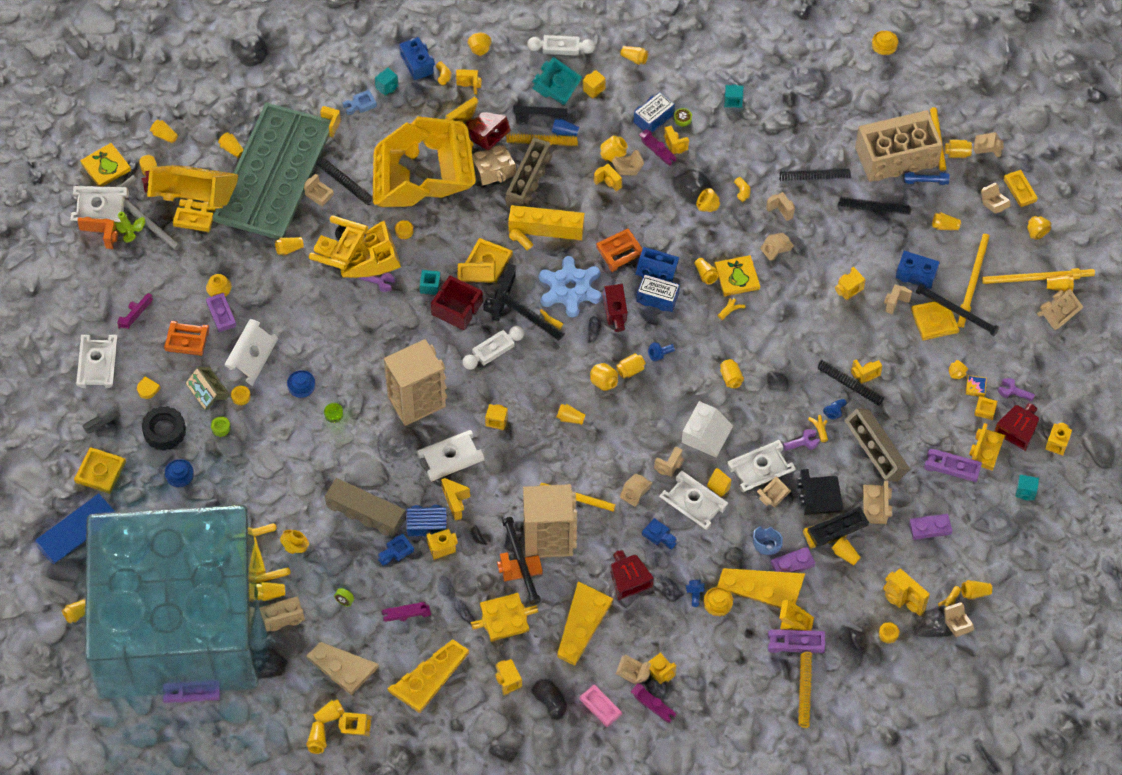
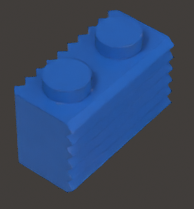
[407,505,447,537]

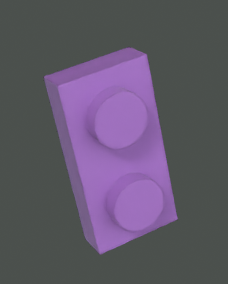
[206,293,237,332]
[909,514,952,540]
[771,547,815,573]

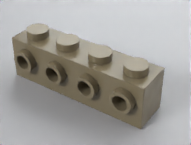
[506,137,553,208]
[844,408,911,482]
[325,478,406,537]

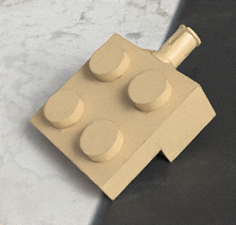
[472,145,516,186]

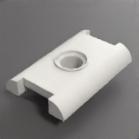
[71,186,129,222]
[225,319,278,386]
[76,335,117,389]
[416,430,484,482]
[727,440,796,492]
[659,470,728,530]

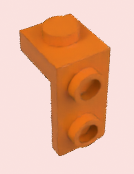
[77,217,118,249]
[497,552,543,582]

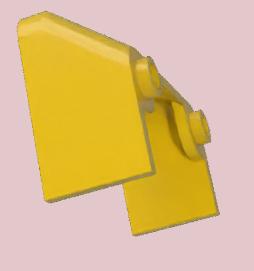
[411,116,476,198]
[373,122,430,207]
[147,165,238,209]

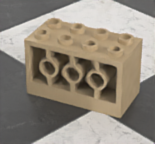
[855,110,943,182]
[384,339,447,426]
[523,484,577,558]

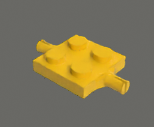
[470,593,538,642]

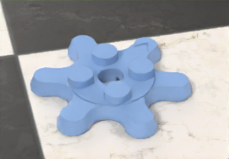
[538,256,603,317]

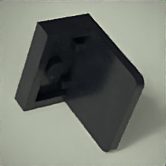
[796,469,843,515]

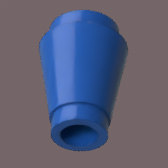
[551,118,579,137]

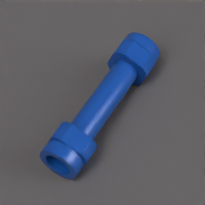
[904,172,949,185]

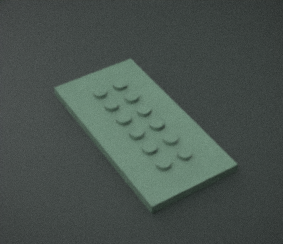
[213,102,331,240]

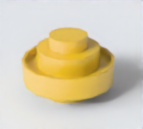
[872,30,898,55]
[280,530,309,554]
[703,587,733,616]

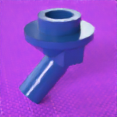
[648,342,675,361]
[823,399,847,420]
[685,579,705,607]

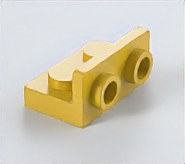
[969,423,1005,471]

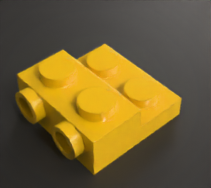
[883,568,930,616]

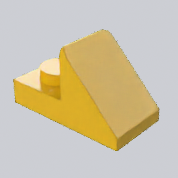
[441,478,470,521]
[779,600,814,631]

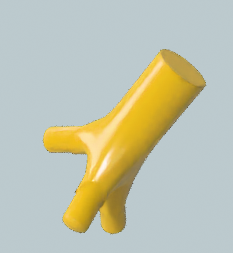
[717,298,746,320]
[537,309,564,330]
[808,415,828,442]
[938,586,961,607]

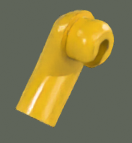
[436,61,452,85]
[734,177,751,202]
[509,228,534,251]

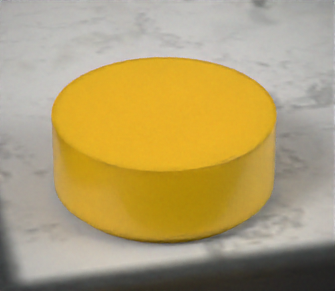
[395,220,413,239]
[231,386,251,406]
[879,622,899,643]

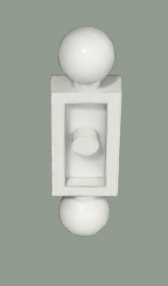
[527,35,595,55]
[462,326,524,370]

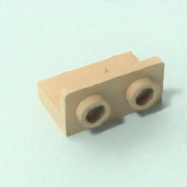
[1037,289,1083,330]
[863,481,892,524]
[259,596,305,632]

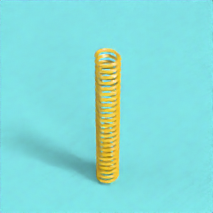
[506,133,578,147]
[798,652,812,728]

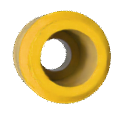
[945,140,972,158]
[616,353,646,379]
[720,359,744,389]

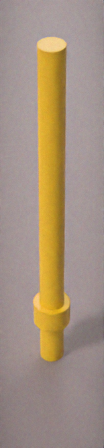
[957,233,990,328]
[982,268,1095,284]

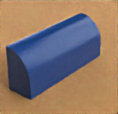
[35,493,118,565]

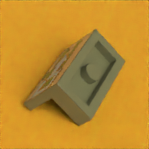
[185,367,230,410]

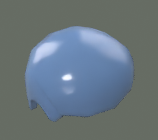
[753,526,783,555]

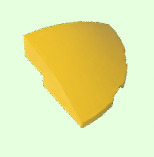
[341,221,401,278]

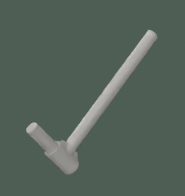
[117,175,180,250]

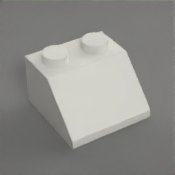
[682,401,733,458]

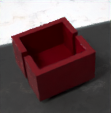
[431,275,483,331]

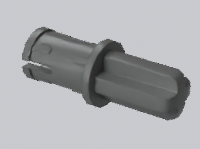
[398,154,434,180]
[83,405,121,434]

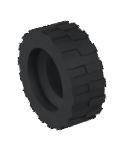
[142,406,186,451]

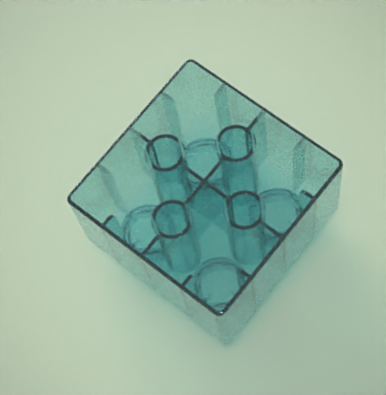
[84,505,259,698]

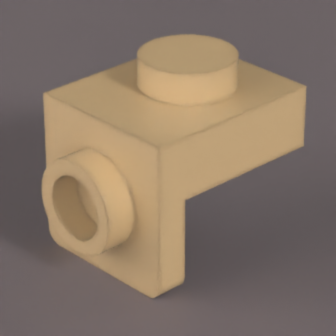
[973,132,1004,157]
[612,150,644,175]
[304,174,334,207]
[981,183,1011,214]
[766,192,795,221]
[760,233,794,261]
[884,285,912,314]
[654,447,684,477]
[620,473,652,507]
[757,477,791,507]
[944,602,974,637]
[616,655,651,685]

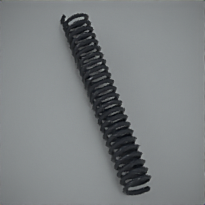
[316,157,373,206]
[779,168,851,181]
[838,196,911,215]
[498,291,565,341]
[817,359,884,406]

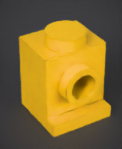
[835,267,866,300]
[1045,423,1072,456]
[426,529,458,560]
[495,659,522,695]
[339,712,372,737]

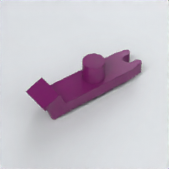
[639,129,676,166]
[117,293,153,329]
[382,602,432,622]
[631,683,676,723]

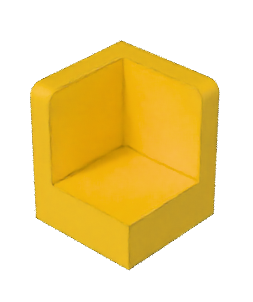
[320,106,341,138]

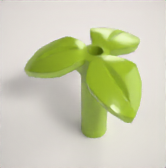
[115,211,145,242]

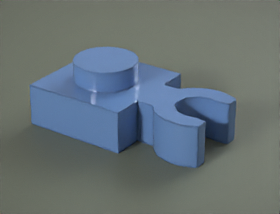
[342,90,377,116]

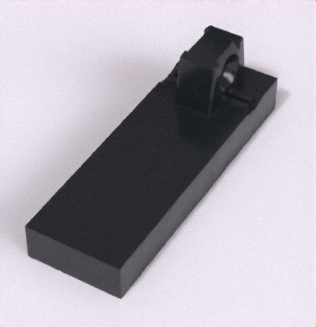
[513,105,568,125]
[483,264,516,321]
[807,507,869,548]

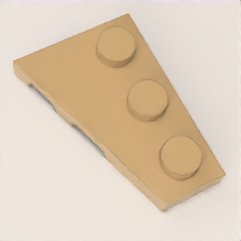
[307,642,379,695]

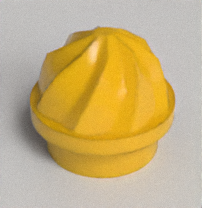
[948,360,968,379]

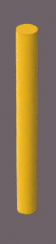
[930,107,947,171]
[540,482,616,512]

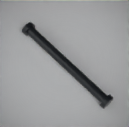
[916,283,999,336]
[502,517,541,605]

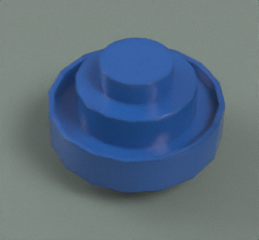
[287,370,315,398]
[165,459,194,488]

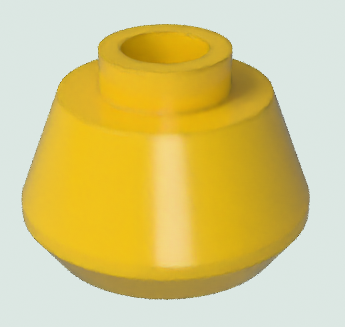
[467,32,492,56]
[696,188,720,212]
[1027,216,1051,240]
[206,274,232,297]

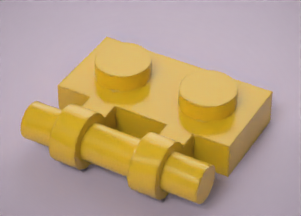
[173,198,217,232]

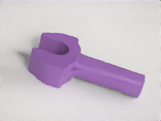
[359,272,395,292]
[998,378,1035,401]
[783,429,820,451]

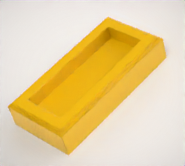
[457,263,496,283]

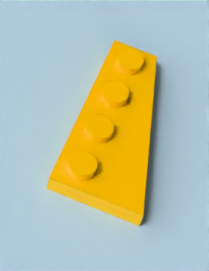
[717,568,805,608]
[557,581,613,666]
[387,639,469,713]

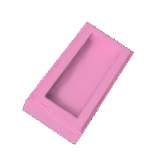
[579,684,622,727]

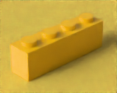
[508,205,585,240]

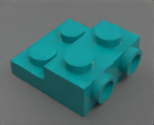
[532,57,582,106]

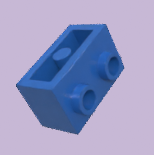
[399,37,435,81]
[635,247,679,282]
[895,251,940,289]

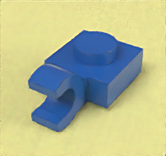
[642,518,677,550]
[378,534,414,566]

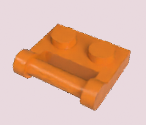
[596,228,643,272]
[164,321,209,356]

